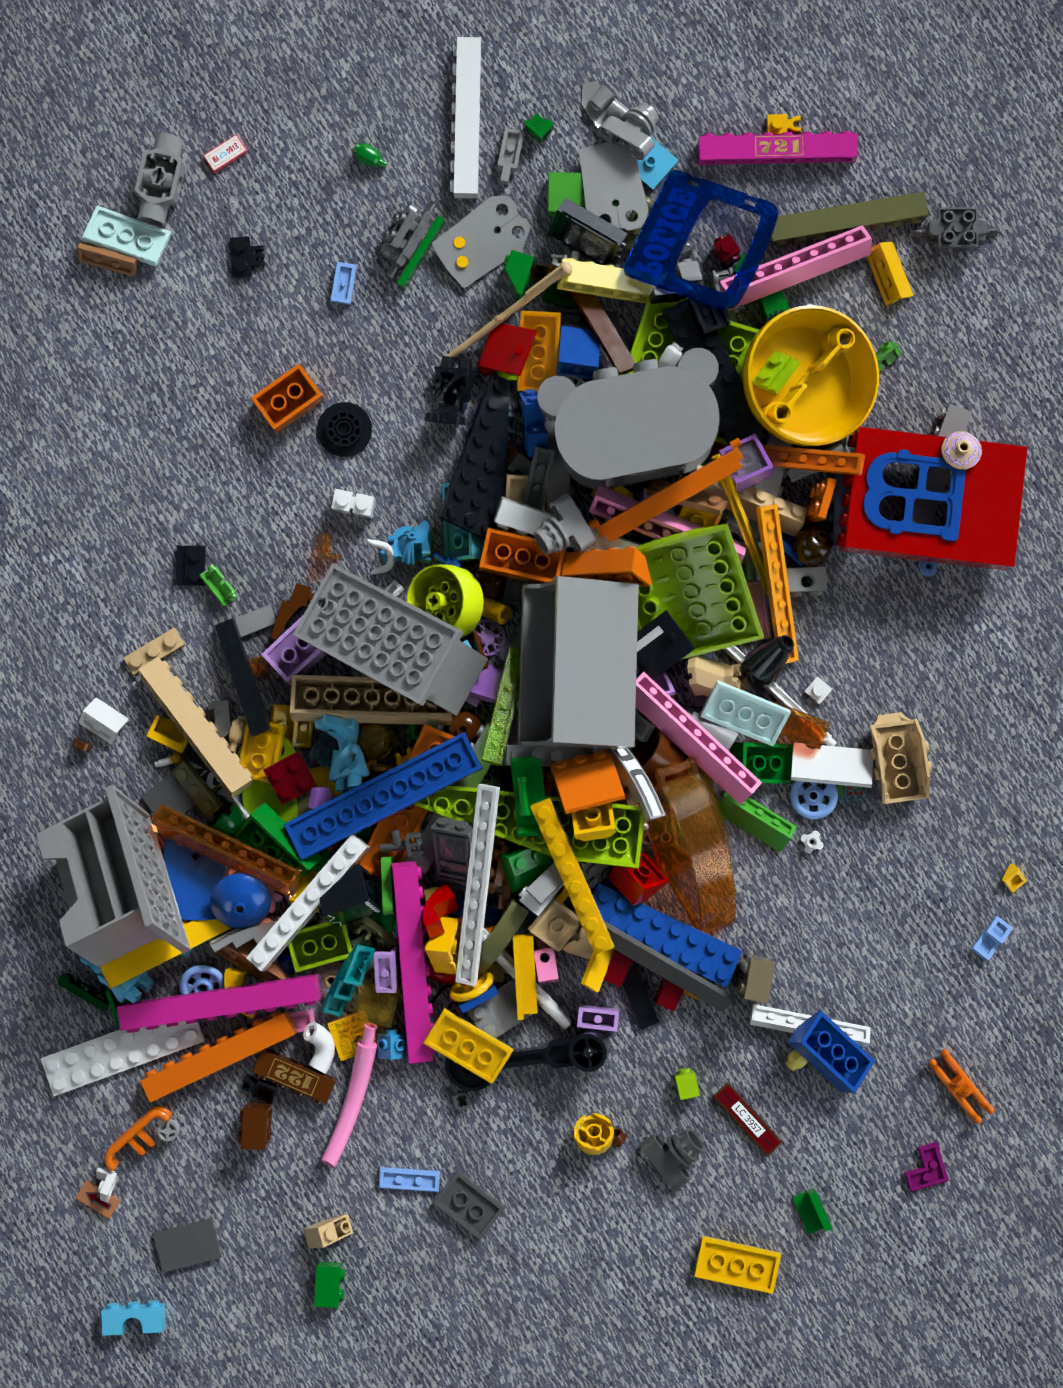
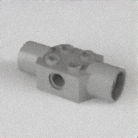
[134,132,186,226]

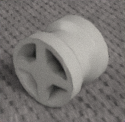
[158,1119,180,1141]

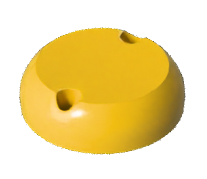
[742,305,879,447]

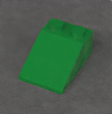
[730,742,793,784]

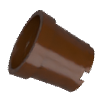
[633,729,695,792]

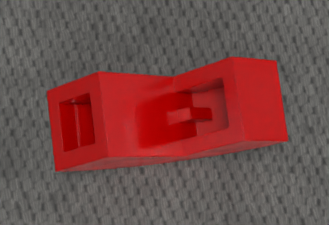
[423,883,459,940]

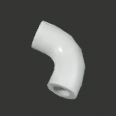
[303,1022,335,1074]

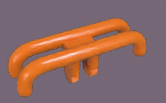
[928,1049,994,1124]
[104,1106,172,1171]

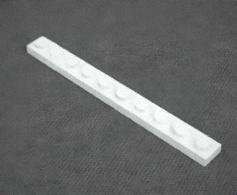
[455,784,500,986]

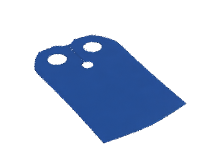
[164,827,228,920]

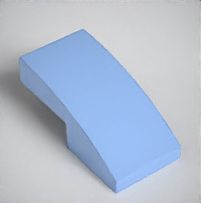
[970,916,1013,961]

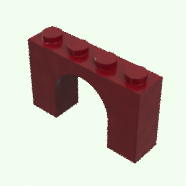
[603,950,684,1011]

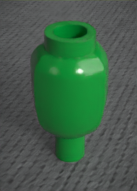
[352,143,388,169]

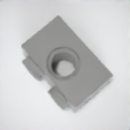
[786,567,827,597]

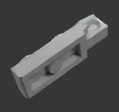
[498,128,524,185]

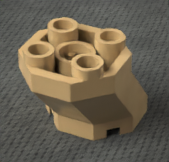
[687,655,748,697]

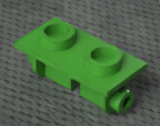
[875,341,902,372]
[199,565,237,607]

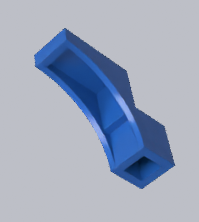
[519,389,548,457]

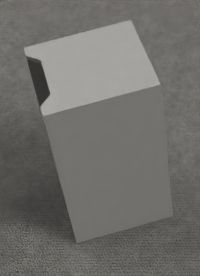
[518,576,639,750]

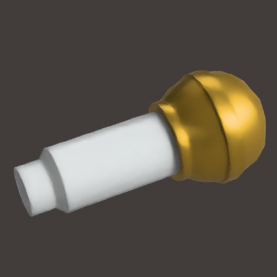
[155,751,185,767]

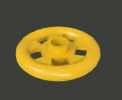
[449,971,494,1002]

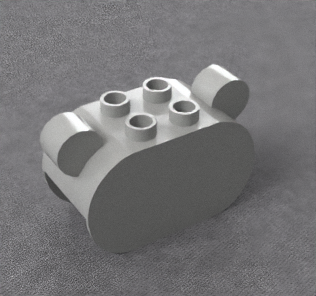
[537,348,719,490]

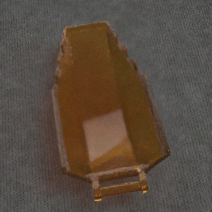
[639,756,736,933]

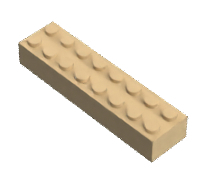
[290,675,452,726]

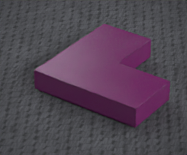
[904,1141,949,1192]

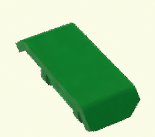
[510,756,546,837]

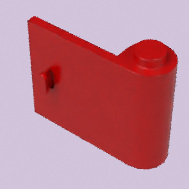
[477,323,537,376]

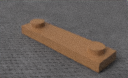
[646,479,728,516]

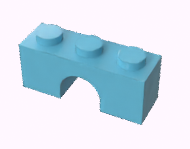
[101,1300,166,1336]

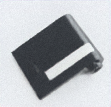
[637,610,695,680]

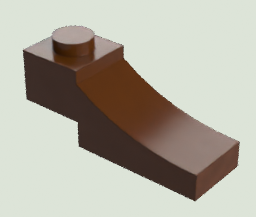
[271,583,315,640]

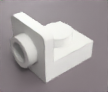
[96,1167,117,1203]

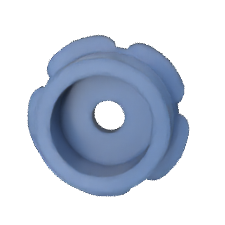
[918,561,938,576]

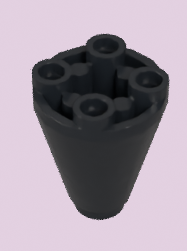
[742,635,794,687]

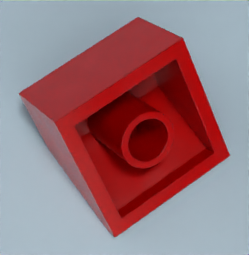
[608,852,669,906]

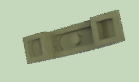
[478,900,529,974]

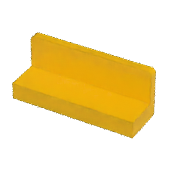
[867,241,913,306]

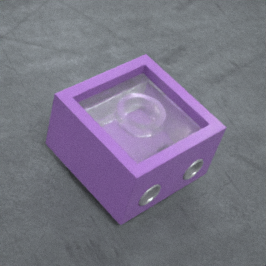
[719,434,774,493]

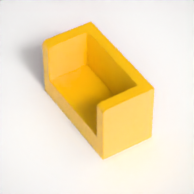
[147,715,188,753]

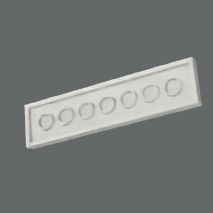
[41,1021,205,1096]

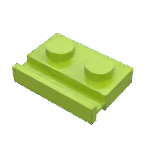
[752,351,800,394]

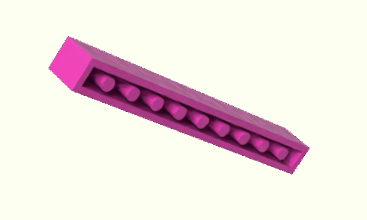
[391,861,436,1064]
[117,974,321,1033]

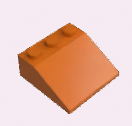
[549,749,626,814]

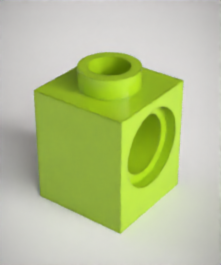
[674,1068,700,1100]

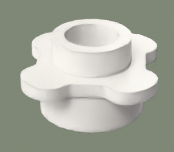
[801,831,823,853]

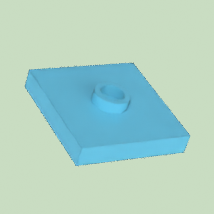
[637,137,679,191]

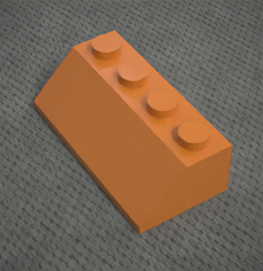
[479,528,566,584]
[562,546,652,587]

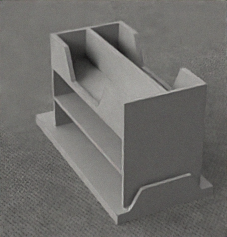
[293,563,488,716]
[36,785,191,967]

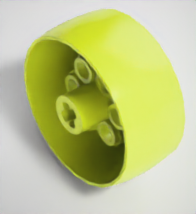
[406,564,484,638]

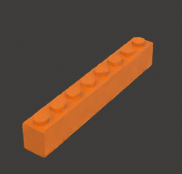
[140,1010,297,1102]

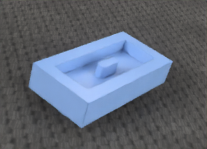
[331,262,357,305]

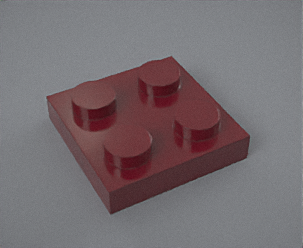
[263,751,318,805]

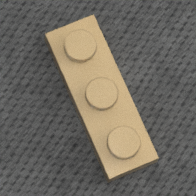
[124,627,185,675]

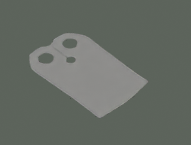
[578,142,648,231]
[432,196,531,289]

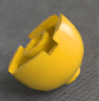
[574,1113,614,1155]

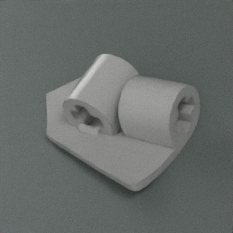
[581,81,629,129]

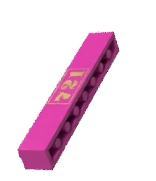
[698,131,858,165]

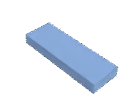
[379,1167,440,1192]

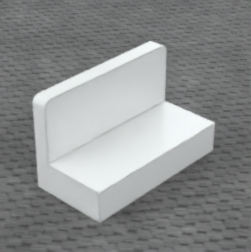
[79,698,128,745]

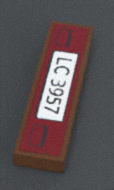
[713,1082,782,1156]

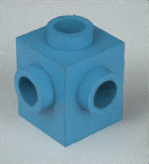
[377,1029,406,1060]

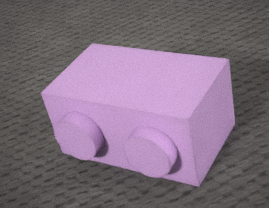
[576,1004,619,1032]

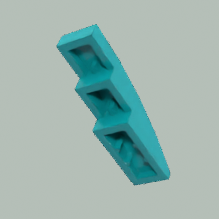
[321,944,375,1016]

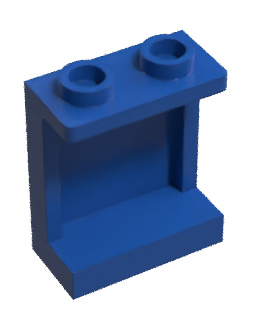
[556,326,600,380]

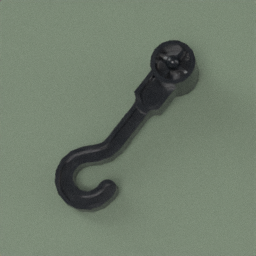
[445,1028,611,1091]

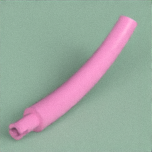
[321,1023,377,1168]

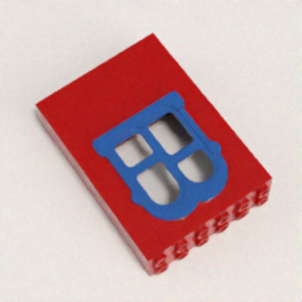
[837,427,1028,571]

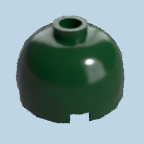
[204,801,244,840]

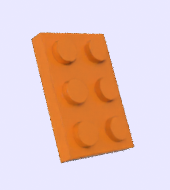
[805,478,837,524]

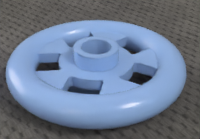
[790,781,838,819]
[179,965,225,995]

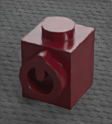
[712,234,741,267]

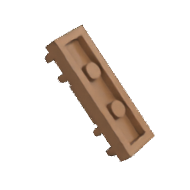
[77,242,137,277]

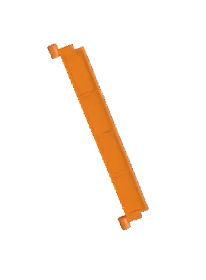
[588,438,744,542]

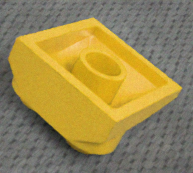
[572,802,616,841]

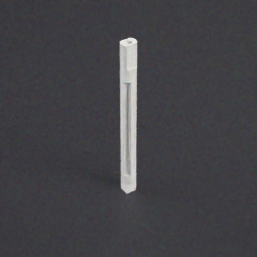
[482,928,571,1030]

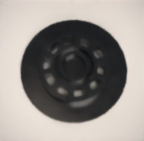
[317,402,372,457]

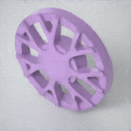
[473,619,505,656]

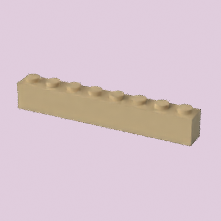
[138,657,253,799]

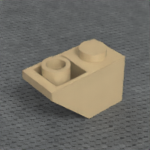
[303,1214,353,1249]

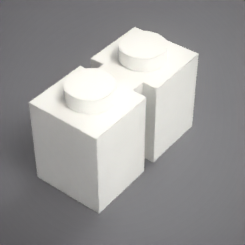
[331,489,376,519]

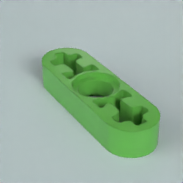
[381,856,395,915]

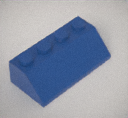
[788,1010,875,1093]

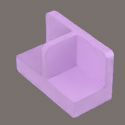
[373,947,400,993]

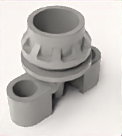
[597,103,659,160]
[533,493,596,555]

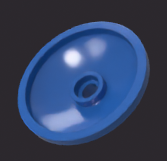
[210,873,271,928]

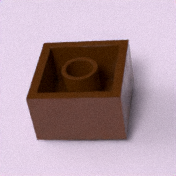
[238,1102,273,1150]

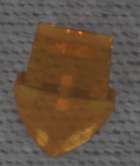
[317,532,341,560]
[249,655,270,678]

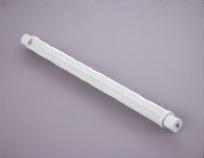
[723,646,837,746]

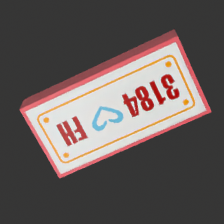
[203,135,248,173]

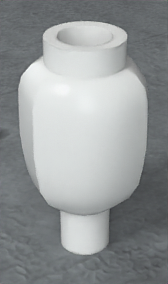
[659,342,684,367]

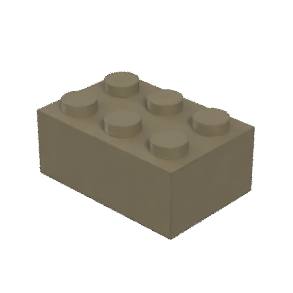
[736,953,776,1003]

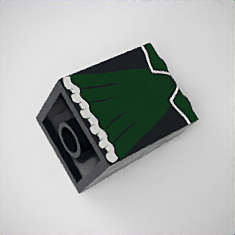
[318,864,382,928]

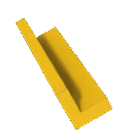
[513,934,538,1020]

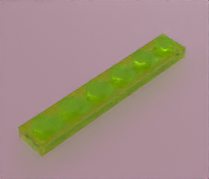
[481,647,521,766]

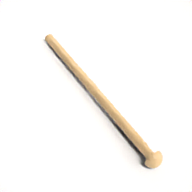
[446,262,573,358]

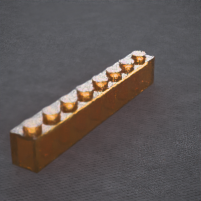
[151,803,302,898]

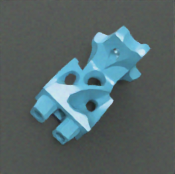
[314,714,369,793]
[80,957,154,1004]

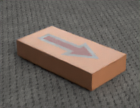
[76,1180,121,1219]

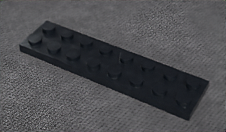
[662,299,769,446]

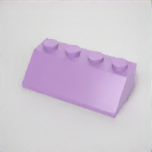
[261,605,327,686]

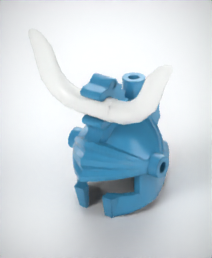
[367,520,431,575]

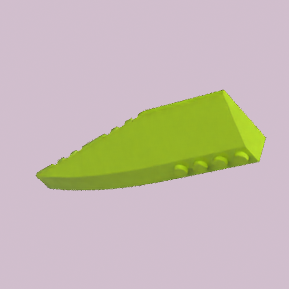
[413,785,645,868]

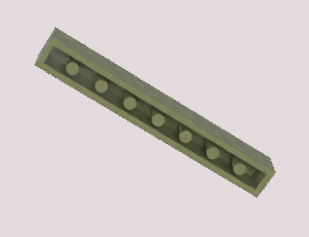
[767,192,929,248]

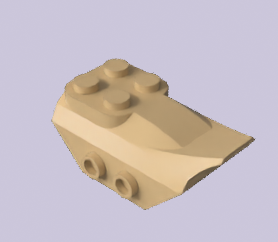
[870,712,932,804]

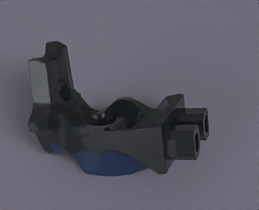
[425,356,477,425]

